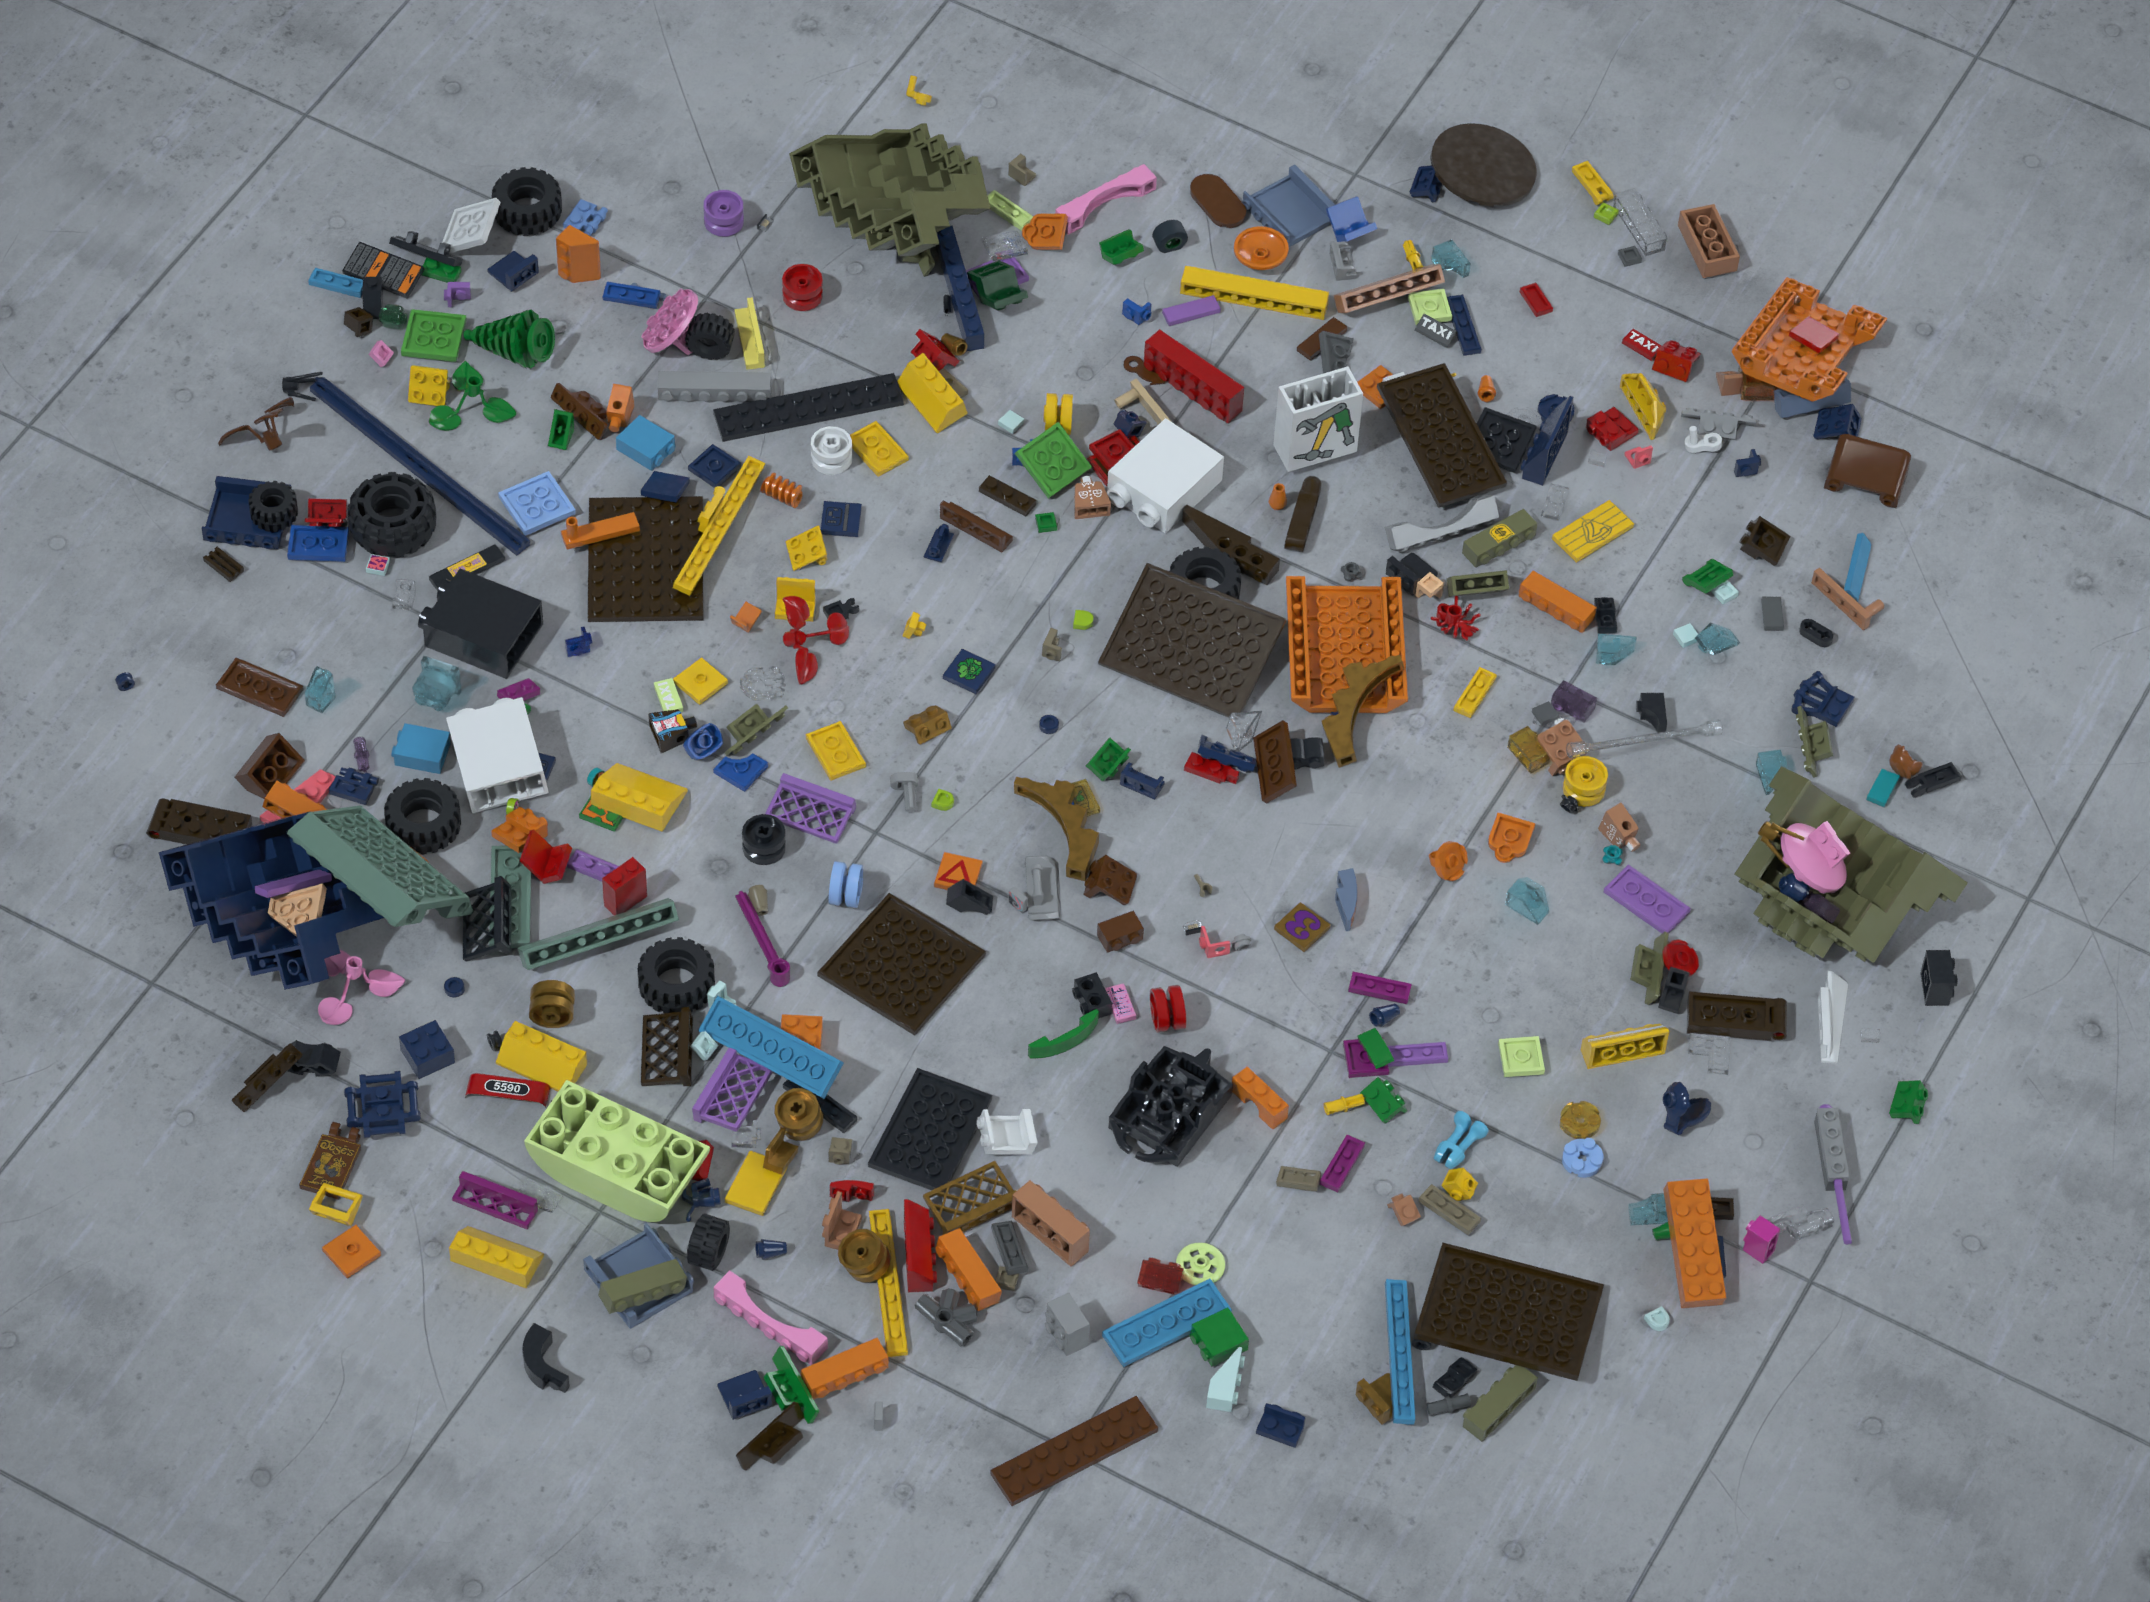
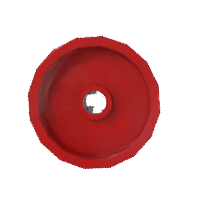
[782,264,823,311]
[1150,985,1186,1033]

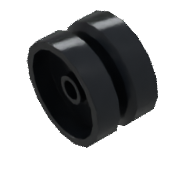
[742,814,786,865]

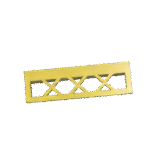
[734,297,765,370]

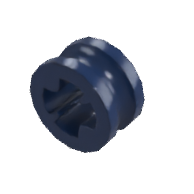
[115,672,135,691]

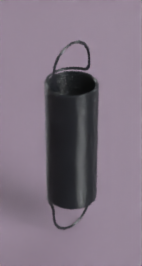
[943,294,951,316]

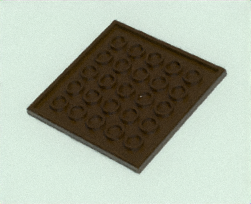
[817,893,986,1036]

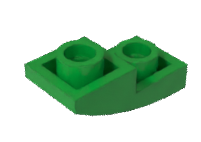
[1357,1028,1394,1069]

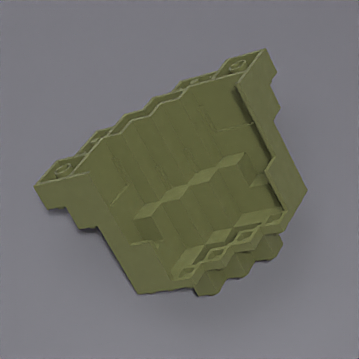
[789,123,991,256]
[1734,766,1968,963]

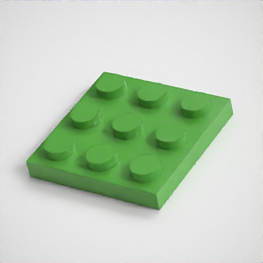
[401,309,467,362]
[1015,422,1092,499]

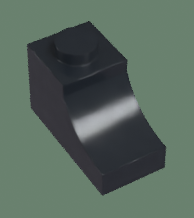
[1636,693,1667,735]
[946,879,993,915]

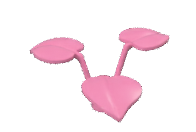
[318,950,405,1025]

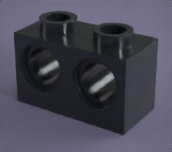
[1072,972,1112,1019]

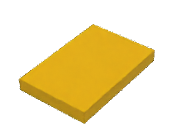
[850,421,909,477]
[806,721,866,781]
[725,1151,788,1216]

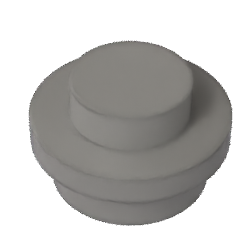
[1231,934,1251,951]

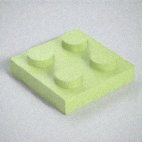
[1408,289,1452,325]
[1498,1036,1545,1077]

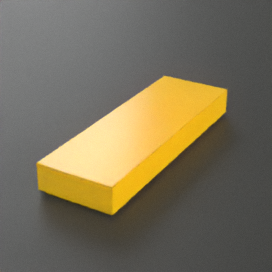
[1453,667,1497,719]

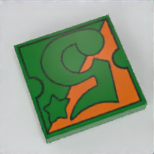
[579,796,623,832]

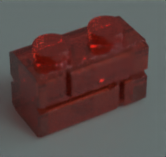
[1137,1257,1185,1295]

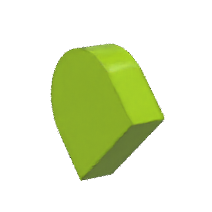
[1073,610,1093,630]
[931,789,954,811]

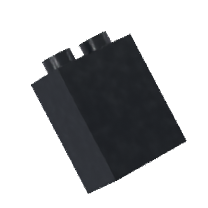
[418,568,543,679]

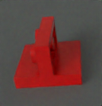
[911,329,959,371]

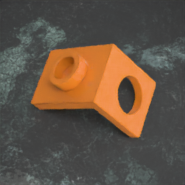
[730,601,762,633]

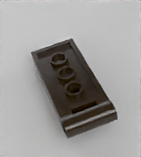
[146,798,252,844]
[1687,991,1787,1041]

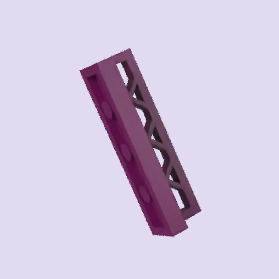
[452,1171,538,1229]

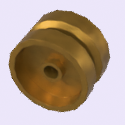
[529,980,575,1028]
[774,1088,823,1141]
[838,1229,891,1283]

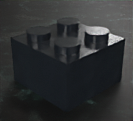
[1920,950,1958,1006]

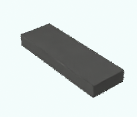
[991,1220,1028,1275]

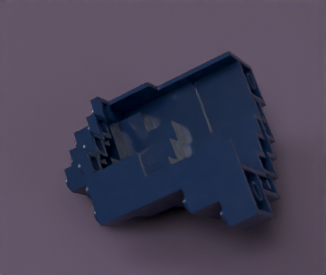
[159,811,384,990]

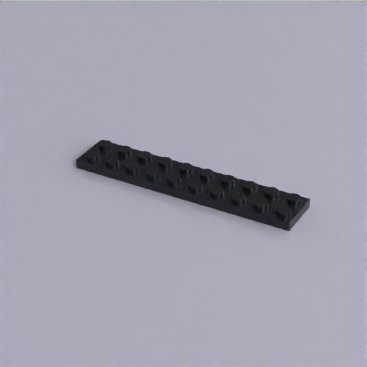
[713,373,904,442]

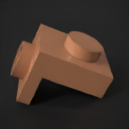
[1387,1193,1421,1226]

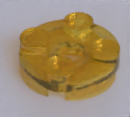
[1560,1101,1601,1139]

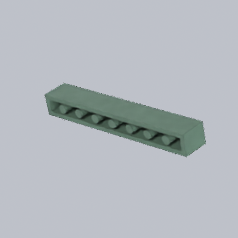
[518,898,679,970]

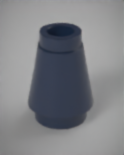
[1369,1003,1400,1027]
[755,1239,787,1260]

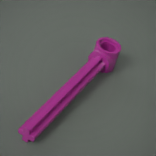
[735,891,790,987]

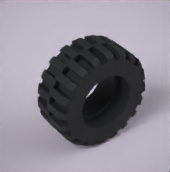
[492,167,562,236]
[1169,546,1242,599]
[384,778,461,855]
[637,937,715,1013]

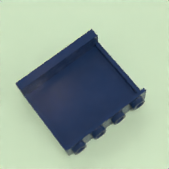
[201,476,292,549]

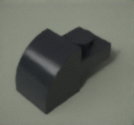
[1658,967,1690,1014]

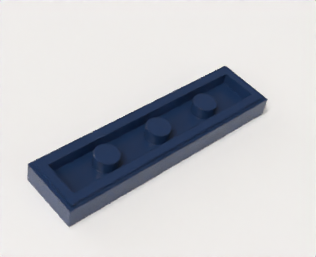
[1447,294,1482,356]

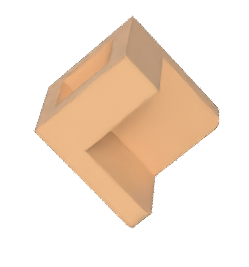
[1415,572,1444,598]

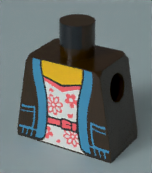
[648,709,697,753]

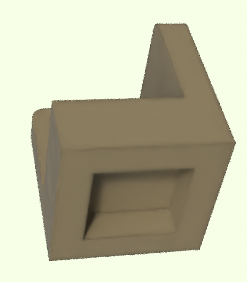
[1008,154,1036,186]

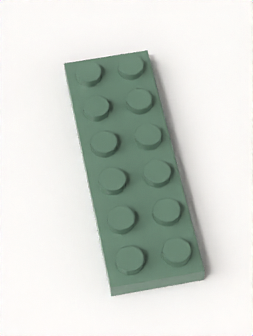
[489,845,531,948]

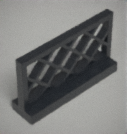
[463,876,511,962]

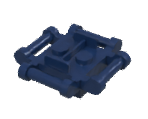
[344,1071,421,1138]

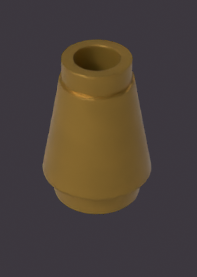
[941,333,967,356]

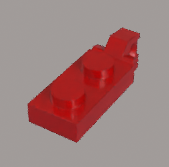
[1184,752,1239,784]

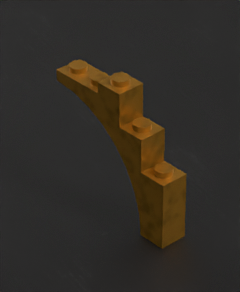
[1321,655,1405,768]
[1014,777,1099,881]

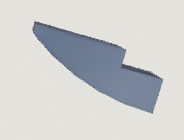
[1335,868,1357,931]

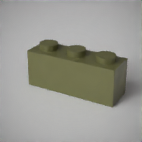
[1446,570,1509,597]

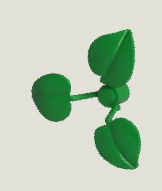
[429,361,516,431]

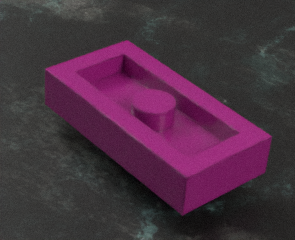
[497,678,540,701]

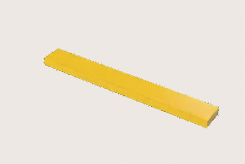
[869,1209,908,1357]

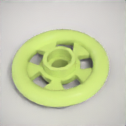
[1176,1243,1225,1285]

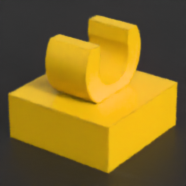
[902,612,927,639]

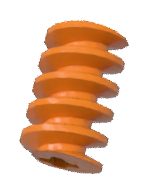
[760,473,802,508]

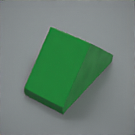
[548,409,574,450]

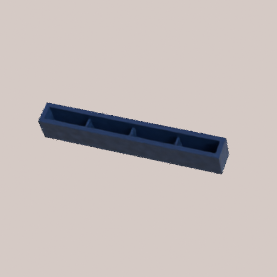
[935,225,985,352]

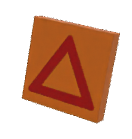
[934,852,983,890]

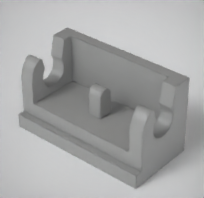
[1329,241,1356,281]

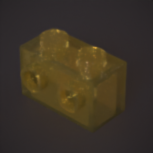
[1507,726,1550,774]

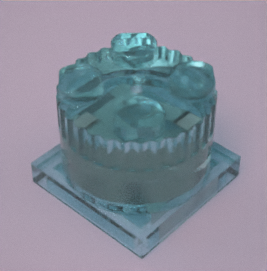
[412,656,461,711]

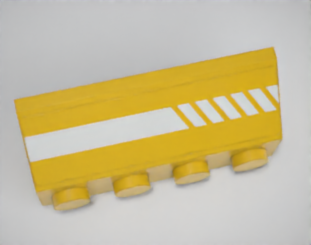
[1580,1023,1669,1069]

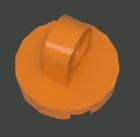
[1429,841,1468,881]

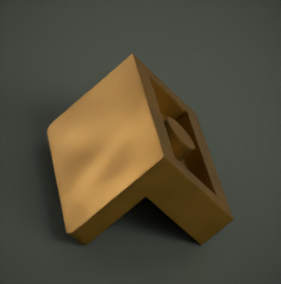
[763,1127,799,1175]

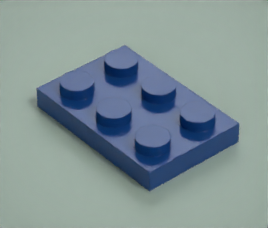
[287,525,349,562]

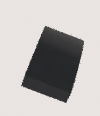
[1594,597,1617,633]

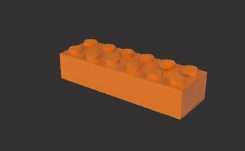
[1663,1178,1726,1309]

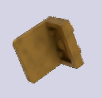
[1356,1373,1393,1425]

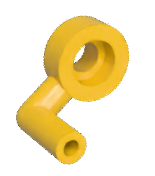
[906,75,932,105]

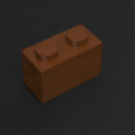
[1097,910,1144,953]

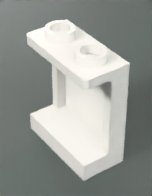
[977,1109,1038,1155]

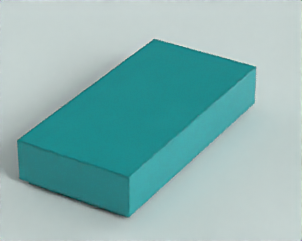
[1866,768,1900,807]

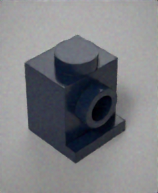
[1113,409,1147,438]

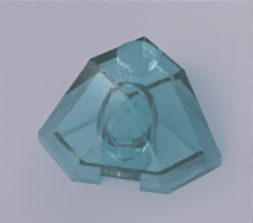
[1505,877,1549,925]

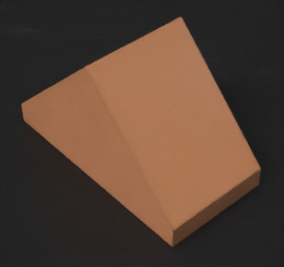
[1716,371,1743,396]

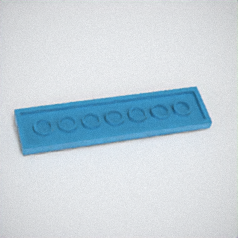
[698,996,844,1099]

